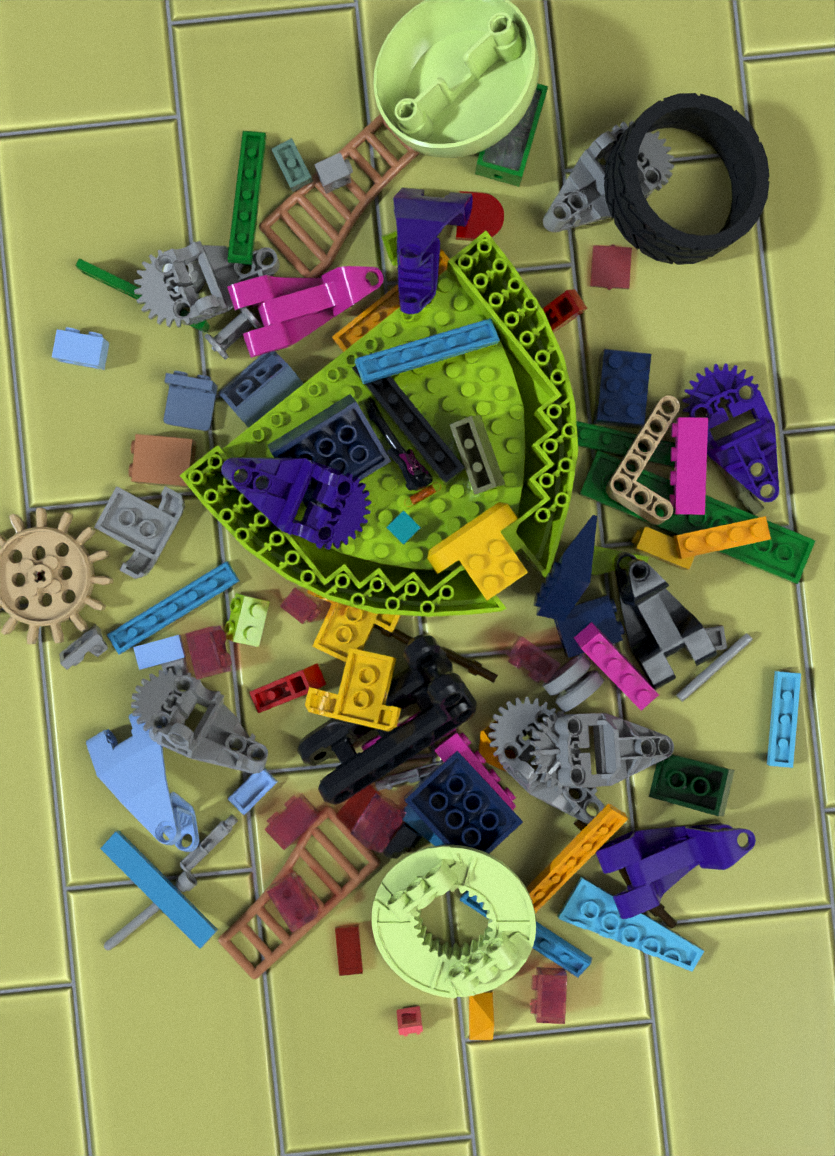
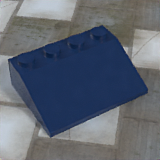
[268,394,391,508]
[534,515,597,621]
[404,750,523,854]

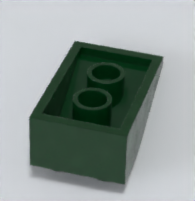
[649,754,734,816]

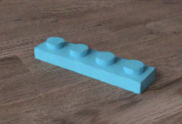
[767,671,801,768]

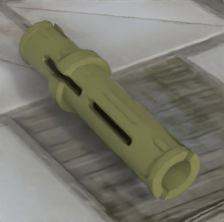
[712,459,764,515]

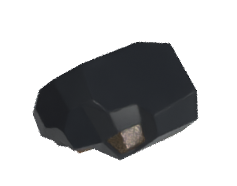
[382,821,422,859]

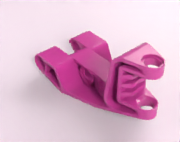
[227,266,384,357]

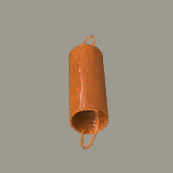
[404,482,441,507]

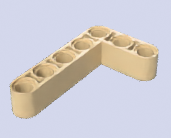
[606,396,680,525]

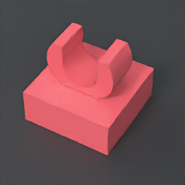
[397,1006,423,1037]

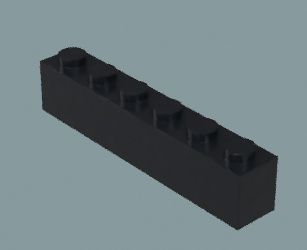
[352,353,465,486]

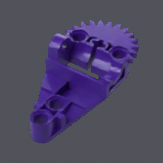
[682,363,779,502]
[221,458,371,550]

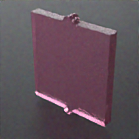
[590,244,632,290]

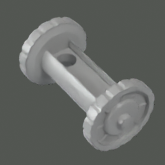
[204,307,262,360]

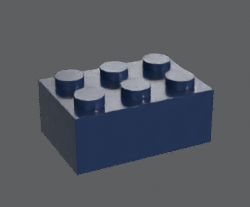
[593,349,651,429]

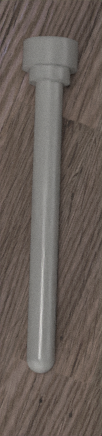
[104,871,197,950]

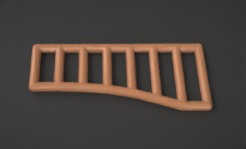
[259,114,420,278]
[218,806,381,979]

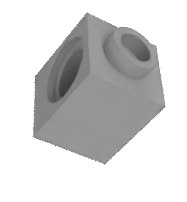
[314,153,353,194]

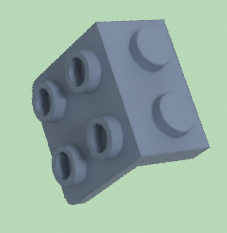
[164,371,218,431]

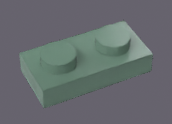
[271,138,313,192]

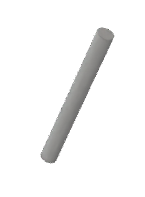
[676,633,753,702]

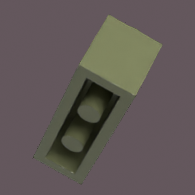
[450,415,505,495]

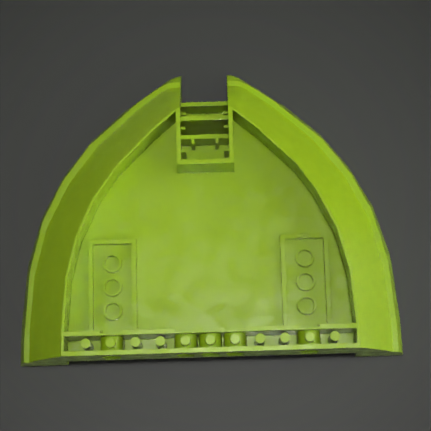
[179,231,578,617]

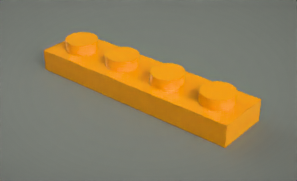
[674,516,771,559]

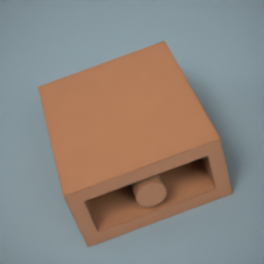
[129,434,197,488]

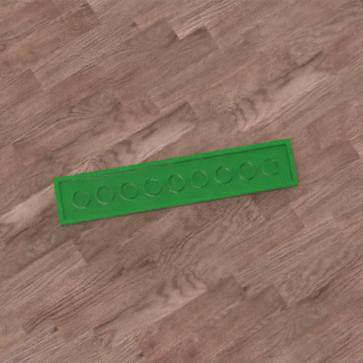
[579,451,816,584]

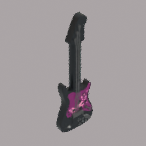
[364,397,433,491]

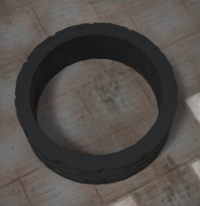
[604,93,770,265]

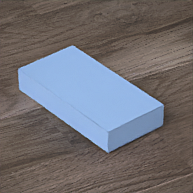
[133,635,186,670]
[228,768,278,815]

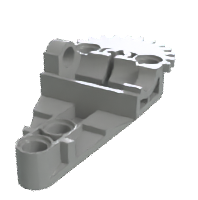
[543,121,674,232]
[134,241,280,328]
[131,669,268,774]
[488,697,604,824]
[530,711,674,792]

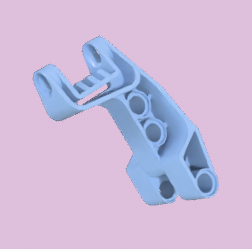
[86,713,199,852]

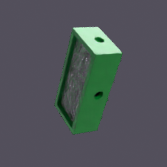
[475,83,548,187]

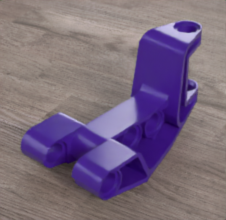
[393,187,473,314]
[596,823,756,919]

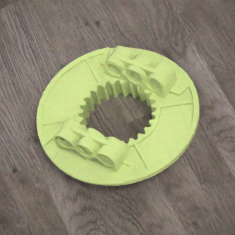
[372,845,536,998]

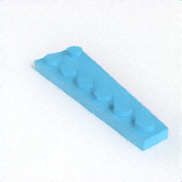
[557,876,704,972]

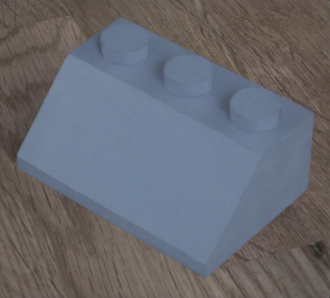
[218,351,304,428]

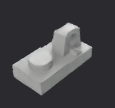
[59,624,108,670]

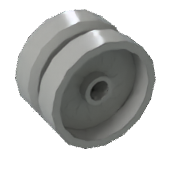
[542,654,604,712]

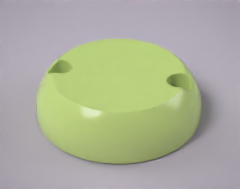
[373,0,539,158]

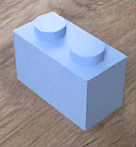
[52,327,109,370]

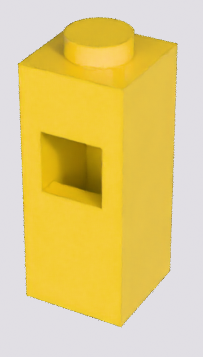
[631,526,695,570]

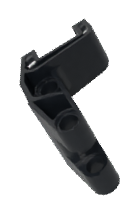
[614,552,717,690]

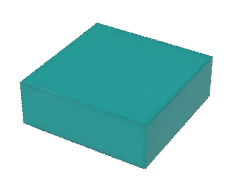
[386,510,421,545]

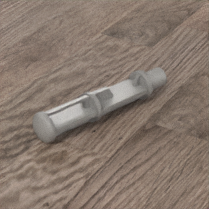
[375,760,443,791]
[180,814,238,872]

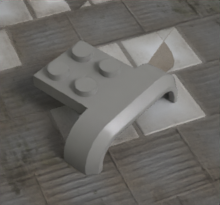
[94,486,185,579]

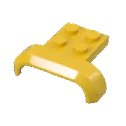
[427,502,528,601]
[307,590,401,662]
[305,648,401,731]

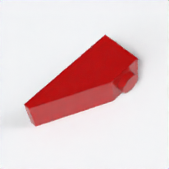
[542,289,588,333]
[249,663,327,713]

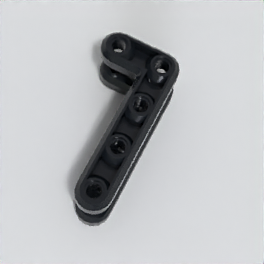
[297,634,477,805]

